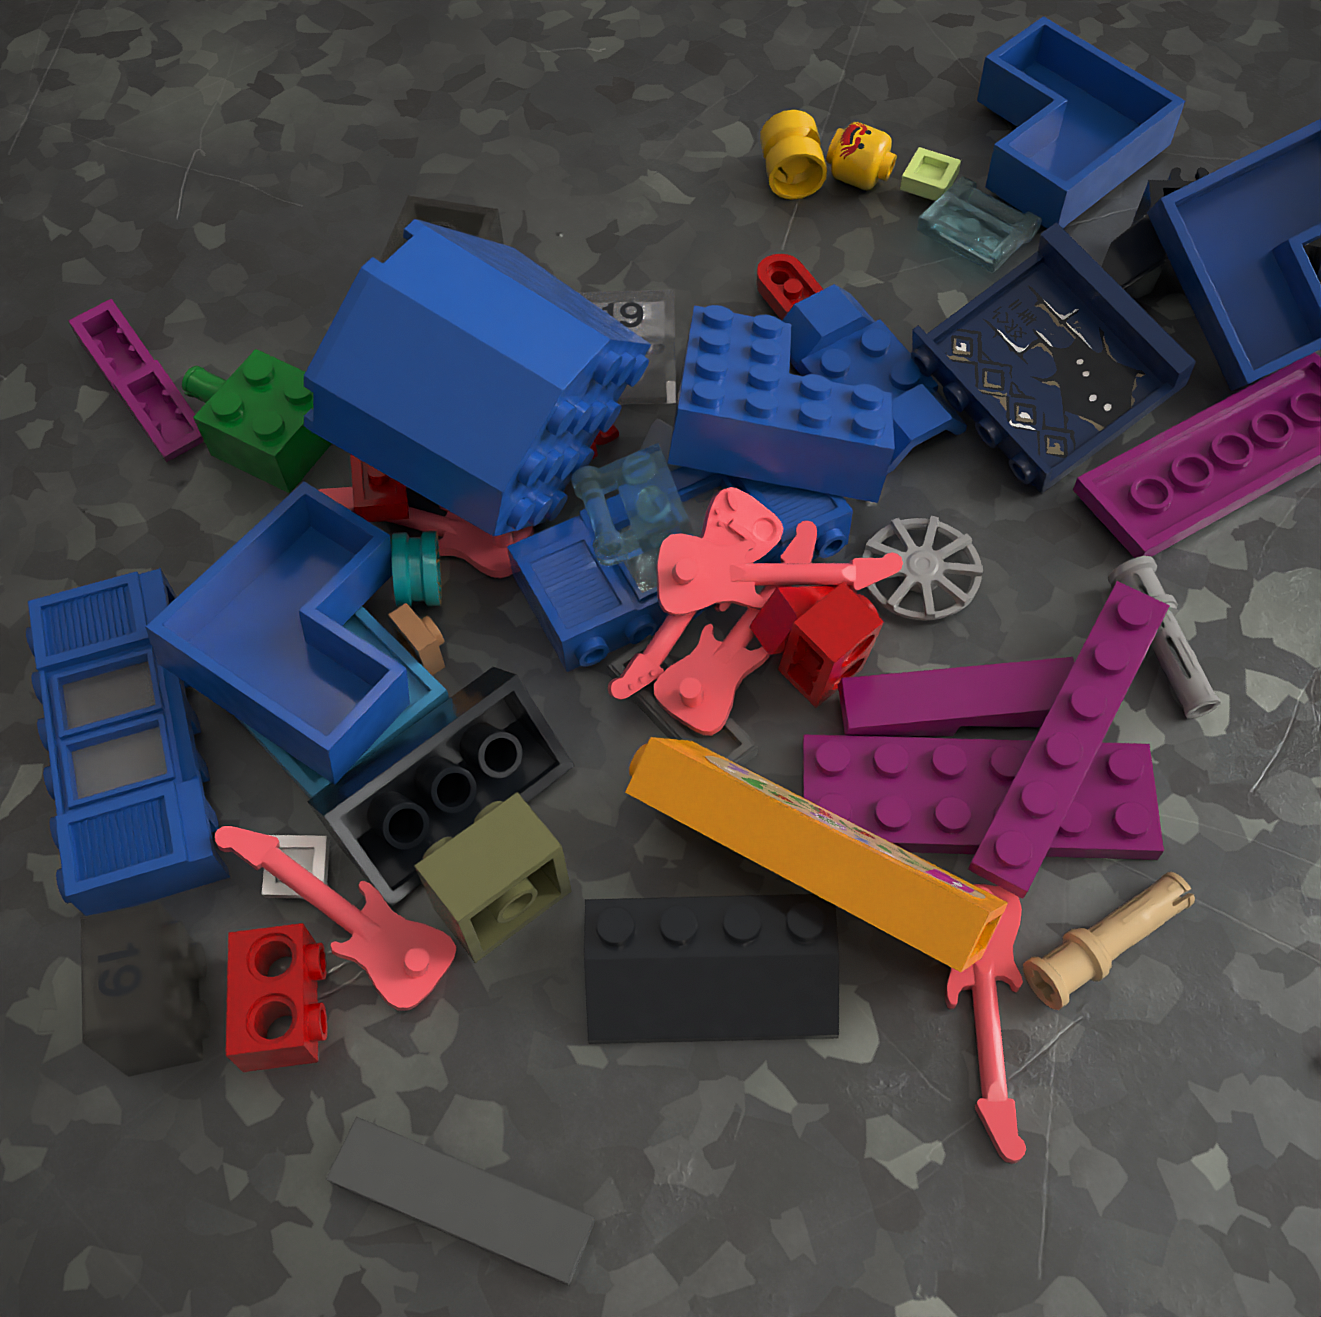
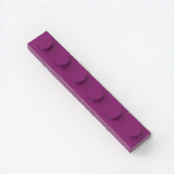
[967,581,1170,899]

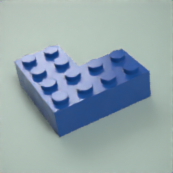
[977,16,1185,229]
[1147,119,1321,391]
[667,305,895,503]
[145,481,410,785]

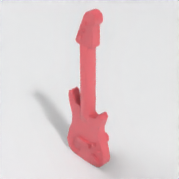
[319,487,534,579]
[607,487,784,700]
[654,521,817,736]
[656,533,903,616]
[215,826,456,1011]
[945,884,1026,1164]

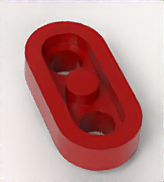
[756,254,823,320]

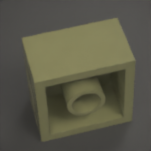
[414,792,572,963]

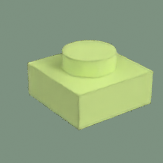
[900,147,961,203]

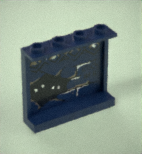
[911,222,1196,494]

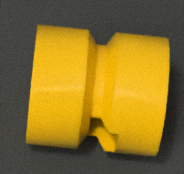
[760,110,827,200]

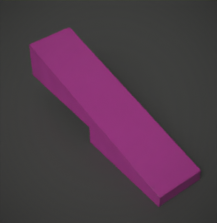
[68,298,204,463]
[838,657,1075,736]

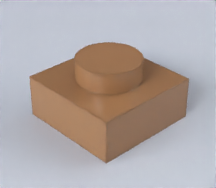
[388,603,445,676]

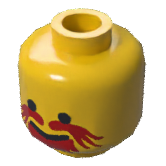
[826,122,897,191]

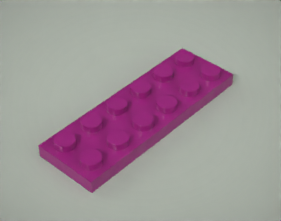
[1073,352,1321,558]
[802,734,1164,860]

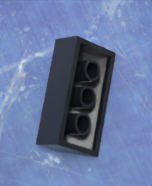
[307,667,574,908]
[584,894,839,1044]

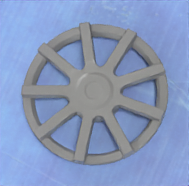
[862,516,983,621]

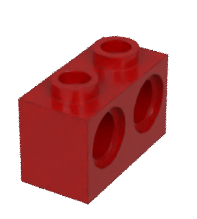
[778,582,884,708]
[226,923,328,1072]

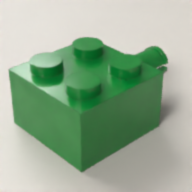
[182,349,332,494]

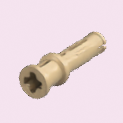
[1023,872,1195,1010]

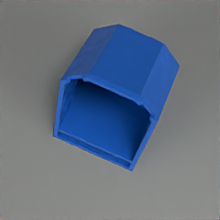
[304,219,651,536]

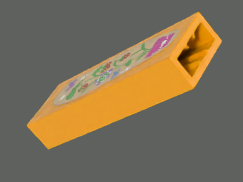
[625,737,1008,972]

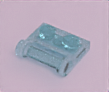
[917,176,1042,273]
[571,442,694,566]

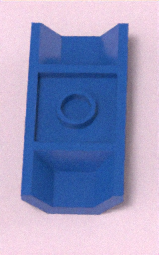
[782,284,967,474]

